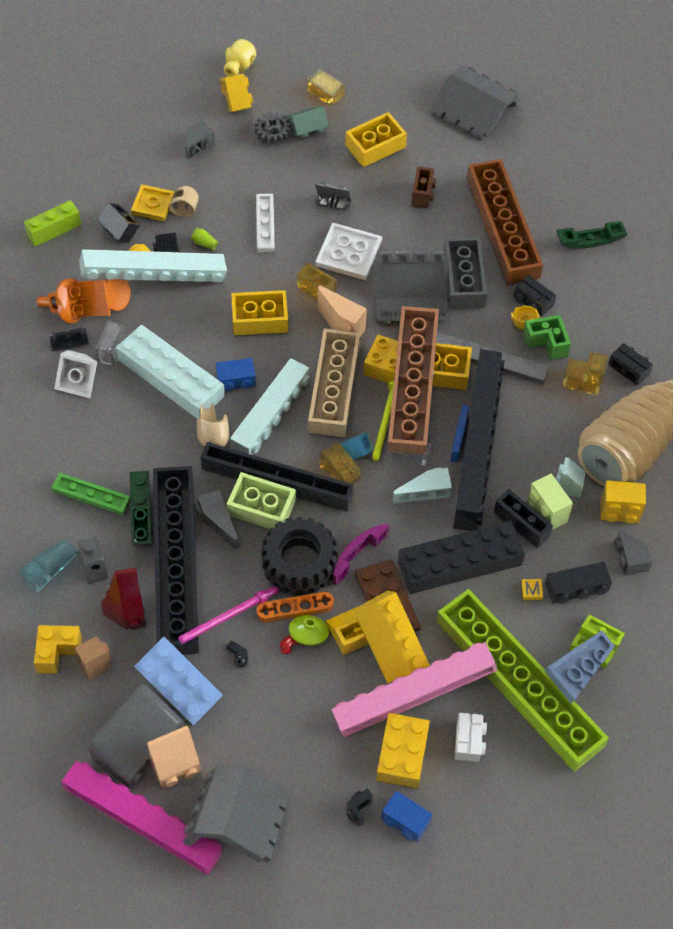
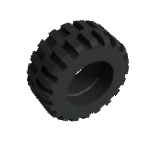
[262,517,338,595]

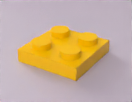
[131,184,175,222]

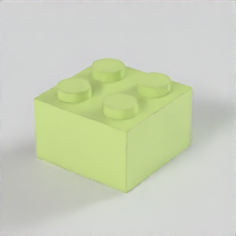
[527,473,573,530]

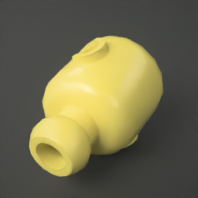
[224,39,256,76]

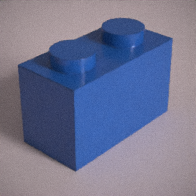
[215,358,256,391]
[381,791,433,842]

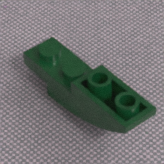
[129,471,152,546]

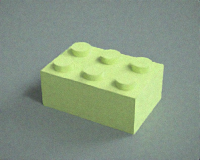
[227,472,296,529]

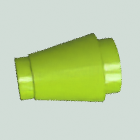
[191,228,218,250]

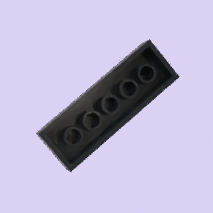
[398,521,525,594]

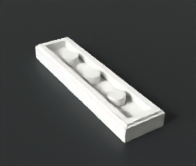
[256,194,275,252]

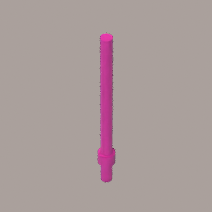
[179,586,279,644]

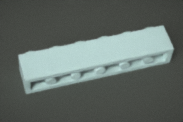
[230,358,311,455]

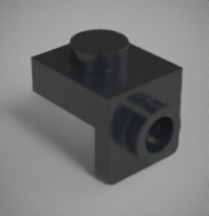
[346,788,373,826]

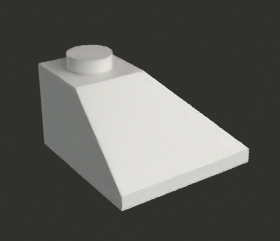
[54,350,97,398]

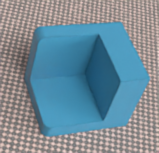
[340,432,374,461]

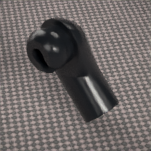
[226,640,248,668]

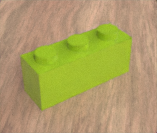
[24,200,82,247]

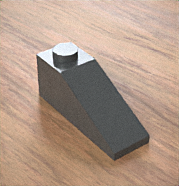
[195,490,239,549]

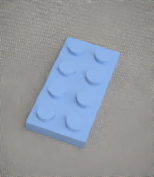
[134,637,223,725]

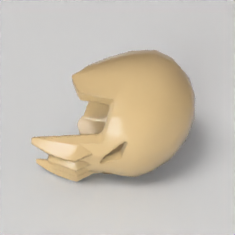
[196,403,230,447]

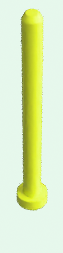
[372,381,394,461]

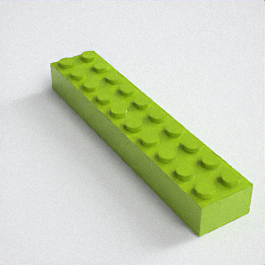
[436,589,609,772]

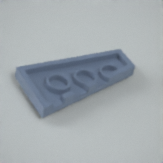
[544,630,615,703]

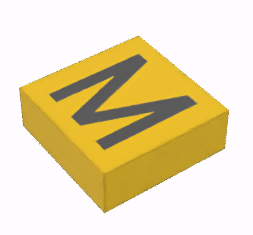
[521,579,543,600]

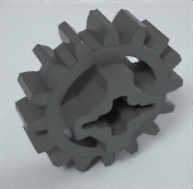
[255,112,291,145]

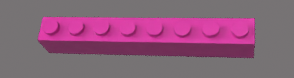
[61,760,222,875]

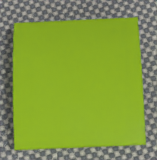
[569,614,625,669]

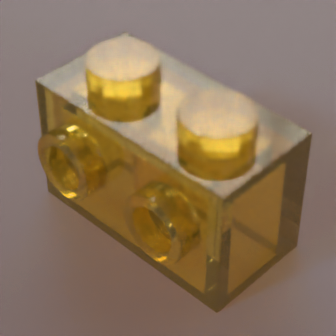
[297,262,337,301]

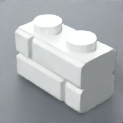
[454,713,487,762]

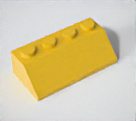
[353,591,430,683]

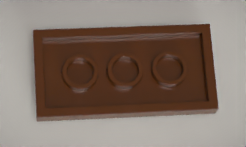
[355,559,421,632]

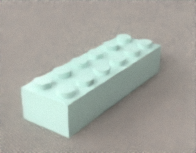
[116,324,225,419]

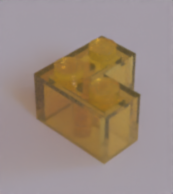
[562,352,609,395]

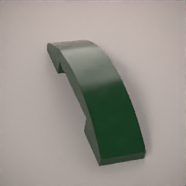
[556,221,627,248]

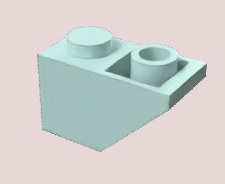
[556,457,586,498]

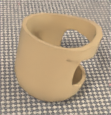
[169,186,199,217]

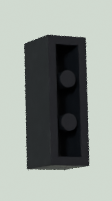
[494,489,553,548]
[545,562,612,604]

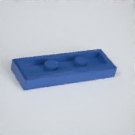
[450,405,470,462]

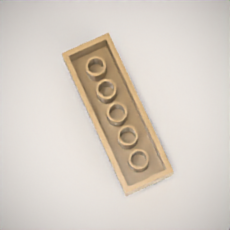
[308,328,360,438]

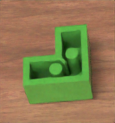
[523,315,571,360]

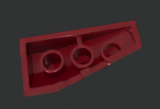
[101,568,146,630]

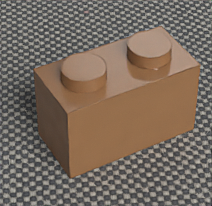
[75,636,112,681]

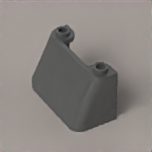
[88,684,185,789]

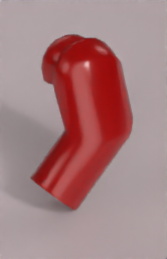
[279,635,300,654]

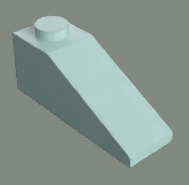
[393,468,452,504]

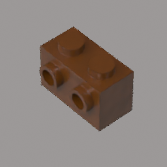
[411,166,437,208]

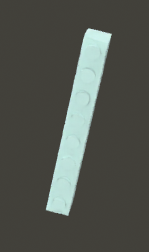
[79,250,227,282]

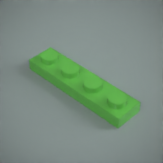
[51,472,130,516]

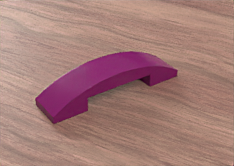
[333,523,389,586]

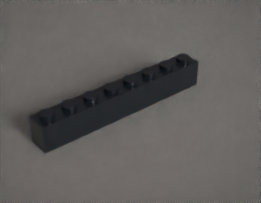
[200,442,354,512]

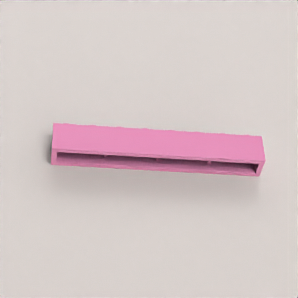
[332,642,497,737]

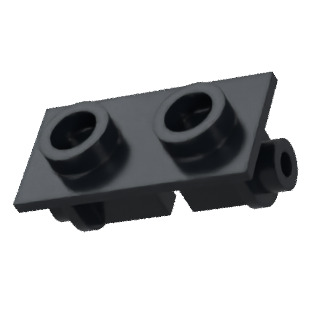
[49,327,89,351]

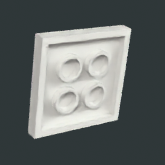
[315,223,382,280]

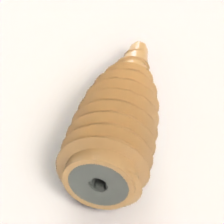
[578,380,673,487]

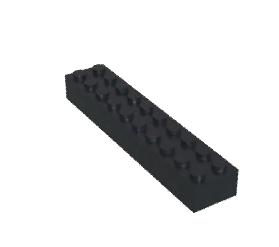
[453,349,505,531]
[153,466,199,655]

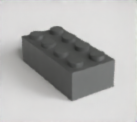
[443,237,487,308]

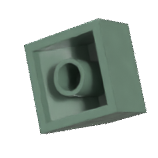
[284,106,329,138]

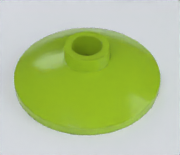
[289,615,329,646]

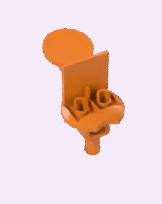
[36,278,131,324]

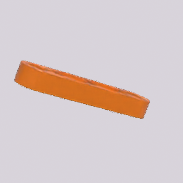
[257,592,334,623]

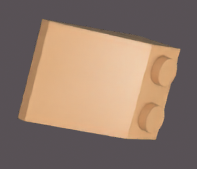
[317,285,367,337]
[147,726,201,788]

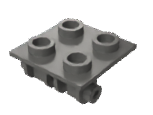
[315,182,352,210]

